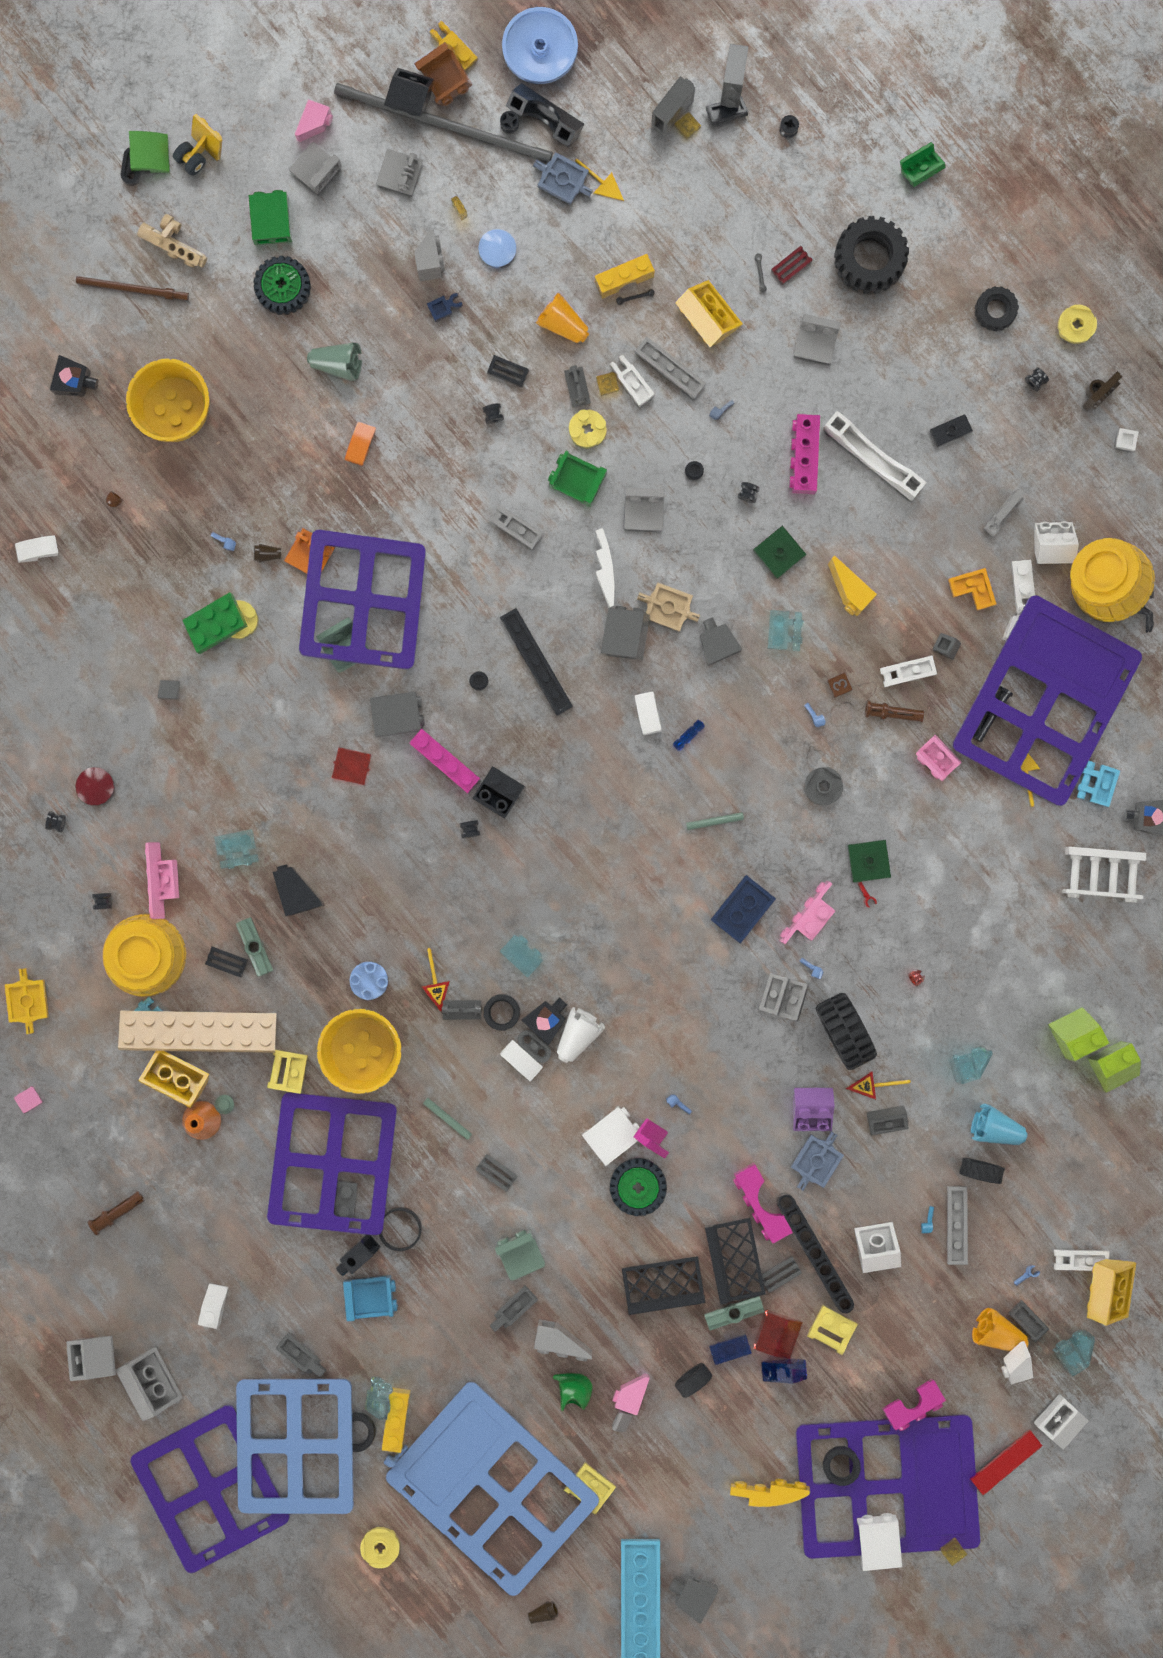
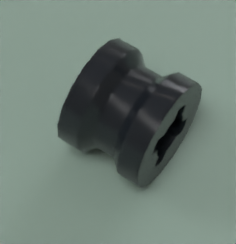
[500,111,519,134]
[779,115,799,139]
[1025,367,1049,392]
[482,403,504,424]
[737,482,760,503]
[45,811,66,833]
[459,820,481,839]
[92,893,112,910]

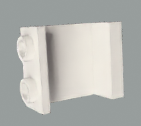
[582,1106,640,1166]
[857,1513,902,1571]

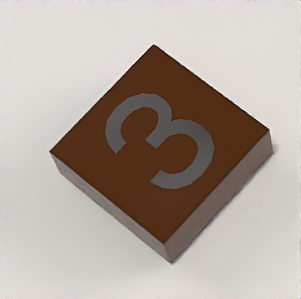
[827,673,853,698]

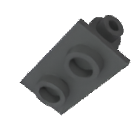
[564,365,591,407]
[442,1000,481,1020]

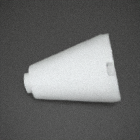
[557,1007,605,1063]

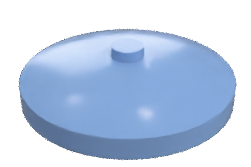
[502,7,578,84]

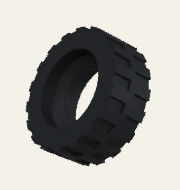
[975,286,1019,331]
[959,1158,1005,1184]

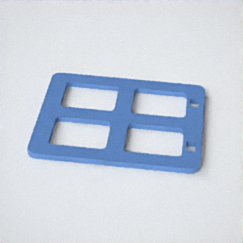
[236,1379,354,1514]

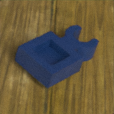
[427,293,463,322]

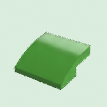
[129,131,170,173]

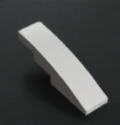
[595,528,615,608]

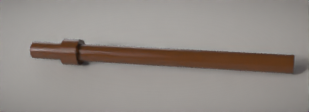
[76,276,189,301]

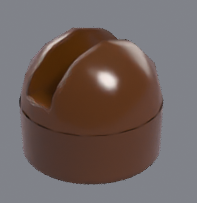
[106,491,123,507]

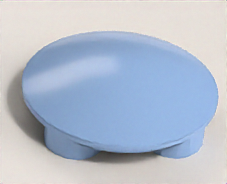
[478,229,516,268]
[350,962,388,1000]

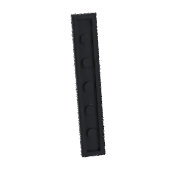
[500,608,573,716]

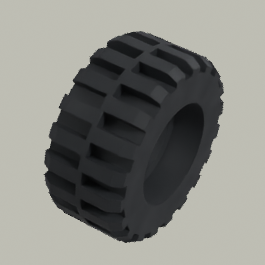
[834,216,909,294]
[815,993,877,1070]

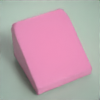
[14,1086,43,1114]

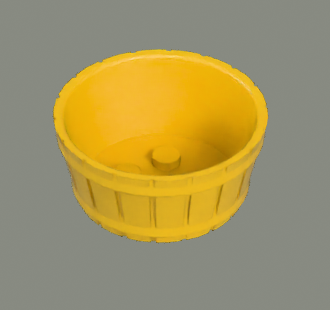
[126,359,210,442]
[1070,538,1155,622]
[103,914,186,997]
[317,1009,401,1094]

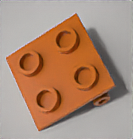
[284,528,335,574]

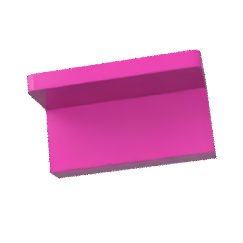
[633,1118,669,1159]

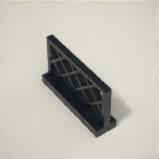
[704,1217,766,1305]
[622,1256,706,1315]

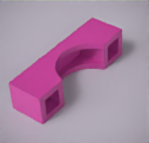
[409,729,481,794]
[733,1163,793,1244]

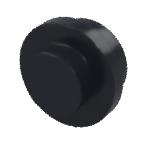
[685,461,704,480]
[469,671,489,691]

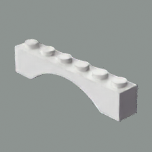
[823,411,927,501]

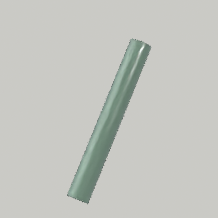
[686,812,744,830]
[423,1098,472,1140]

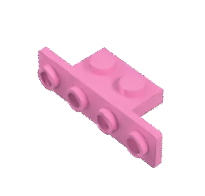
[145,842,179,919]
[779,881,835,944]

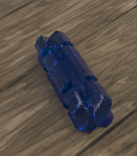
[673,719,705,751]

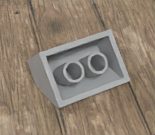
[116,1347,183,1421]

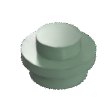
[215,1095,234,1114]

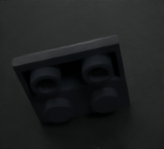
[384,68,434,117]
[472,766,526,819]

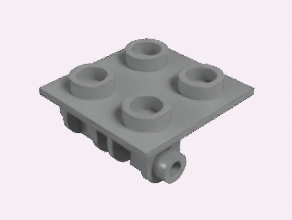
[376,149,423,196]

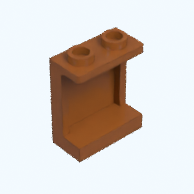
[414,42,473,106]

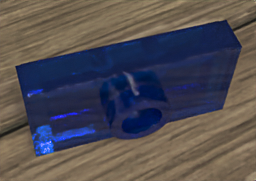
[709,1334,752,1365]

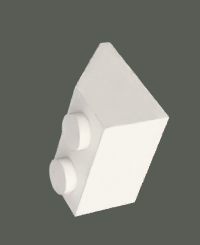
[854,1222,901,1273]

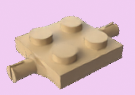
[637,582,700,632]

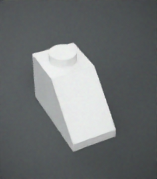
[198,1283,229,1329]
[1001,1341,1033,1384]

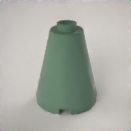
[307,342,362,381]

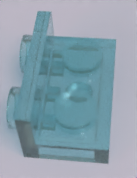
[500,934,543,977]

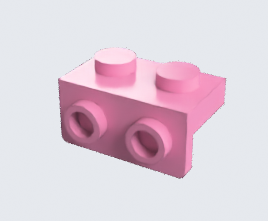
[916,735,961,781]

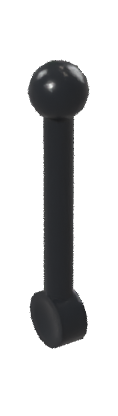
[616,289,655,305]

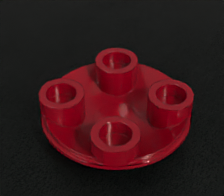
[75,767,115,806]

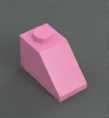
[295,99,333,142]
[612,1373,650,1415]

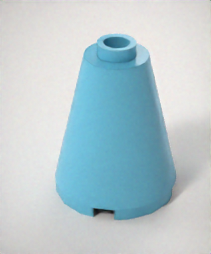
[971,1103,1027,1145]

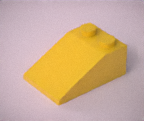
[828,555,877,616]

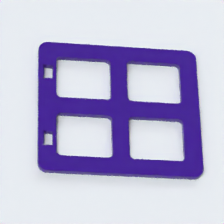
[299,530,426,670]
[267,1093,397,1235]
[130,1405,290,1573]

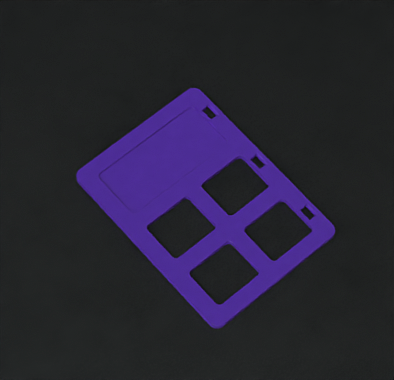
[953,595,1142,806]
[796,1414,980,1559]

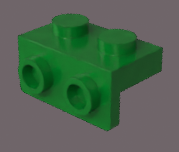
[900,142,946,187]

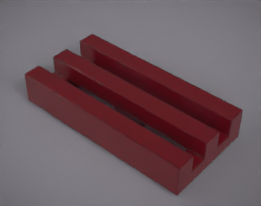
[771,246,813,285]

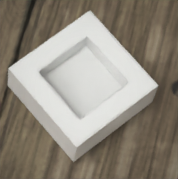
[1115,428,1139,452]

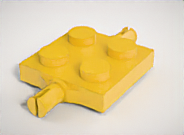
[5,968,49,1034]

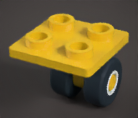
[173,114,223,176]

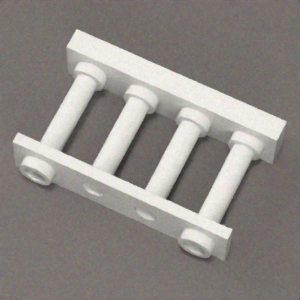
[1062,847,1146,903]

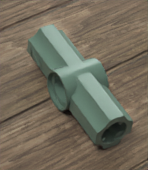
[236,917,273,977]
[704,1296,765,1331]

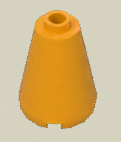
[535,292,589,343]
[972,1307,1029,1351]

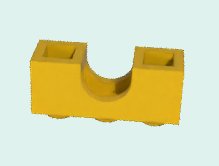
[594,254,655,299]
[382,1387,411,1453]

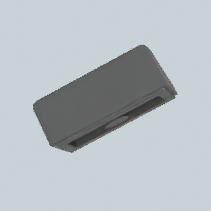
[867,1106,909,1136]

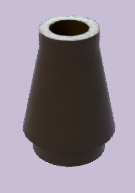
[254,544,281,563]
[528,1601,558,1624]

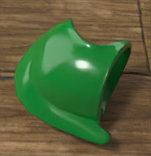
[553,1373,593,1411]

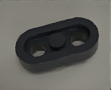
[120,147,142,186]

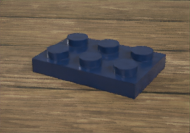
[710,875,776,944]

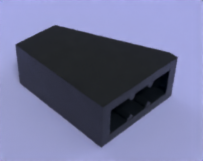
[273,864,324,917]

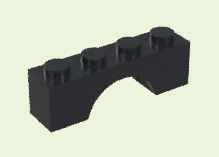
[506,83,584,147]

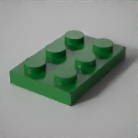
[182,592,248,654]

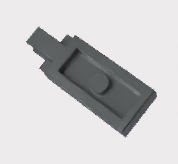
[490,1285,538,1332]
[276,1332,326,1377]

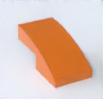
[345,422,376,466]

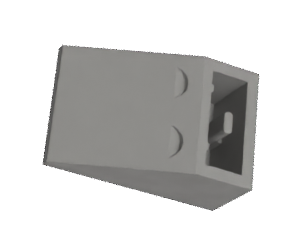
[534,1319,592,1361]

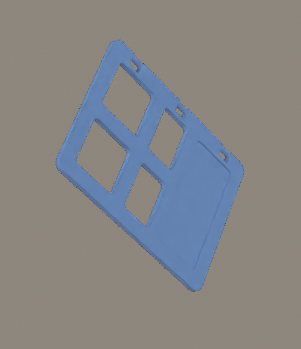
[386,1382,599,1596]

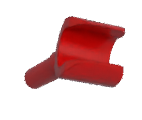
[858,882,877,908]

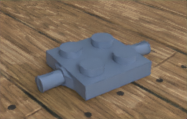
[533,152,593,205]
[790,1131,844,1191]

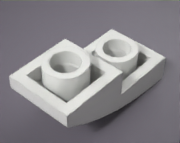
[15,535,58,563]
[635,691,662,735]
[500,1040,543,1081]

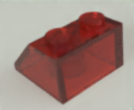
[753,1309,803,1359]

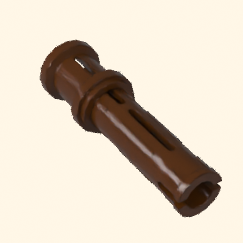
[865,700,924,722]
[87,1191,145,1236]

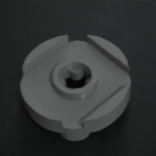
[804,767,843,805]

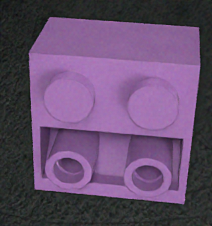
[793,1088,835,1131]

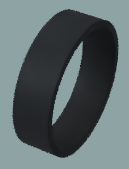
[379,1207,422,1251]

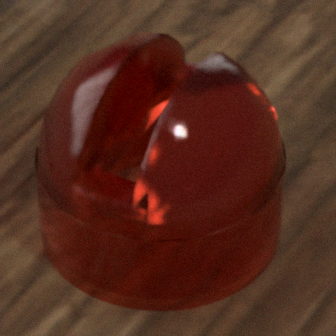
[908,970,925,987]

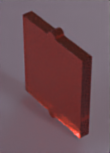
[332,747,371,785]

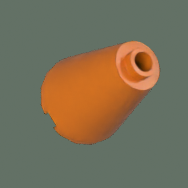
[182,1101,221,1140]

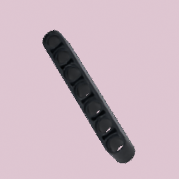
[776,1192,854,1314]

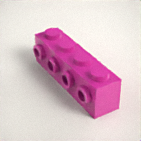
[789,414,820,494]

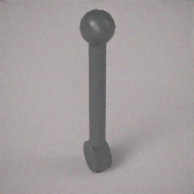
[755,253,767,292]

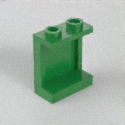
[248,190,292,245]
[548,450,607,507]

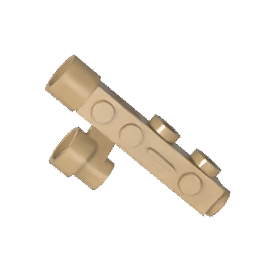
[137,214,207,268]

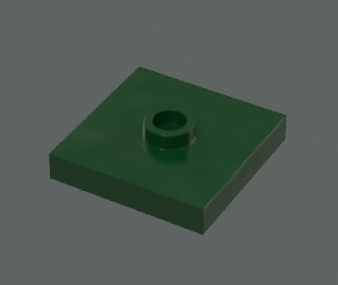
[753,525,807,579]
[847,840,891,883]

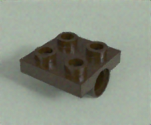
[1082,371,1123,412]

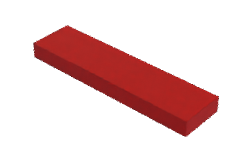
[970,1430,1043,1495]

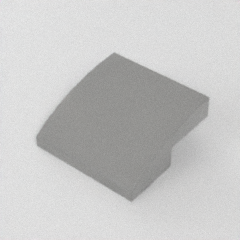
[759,973,809,1021]

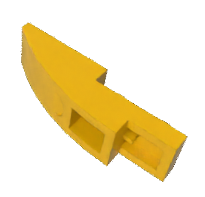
[730,1479,810,1507]

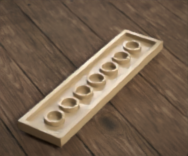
[118,1011,276,1053]

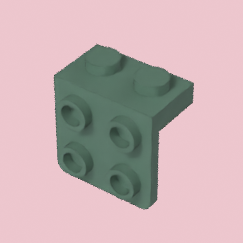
[316,617,368,673]
[495,1229,545,1280]

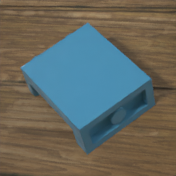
[343,1275,398,1321]

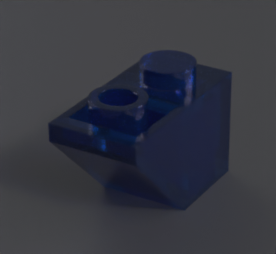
[761,1359,807,1384]

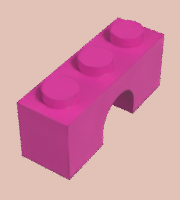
[882,1379,946,1431]

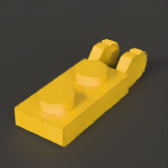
[429,21,478,71]

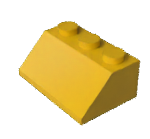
[675,280,743,347]
[138,1051,209,1108]
[1087,1259,1136,1326]

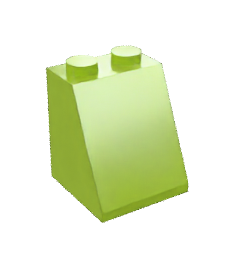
[1048,1007,1110,1061]
[1088,1041,1141,1093]

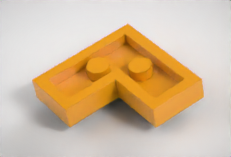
[948,568,996,611]

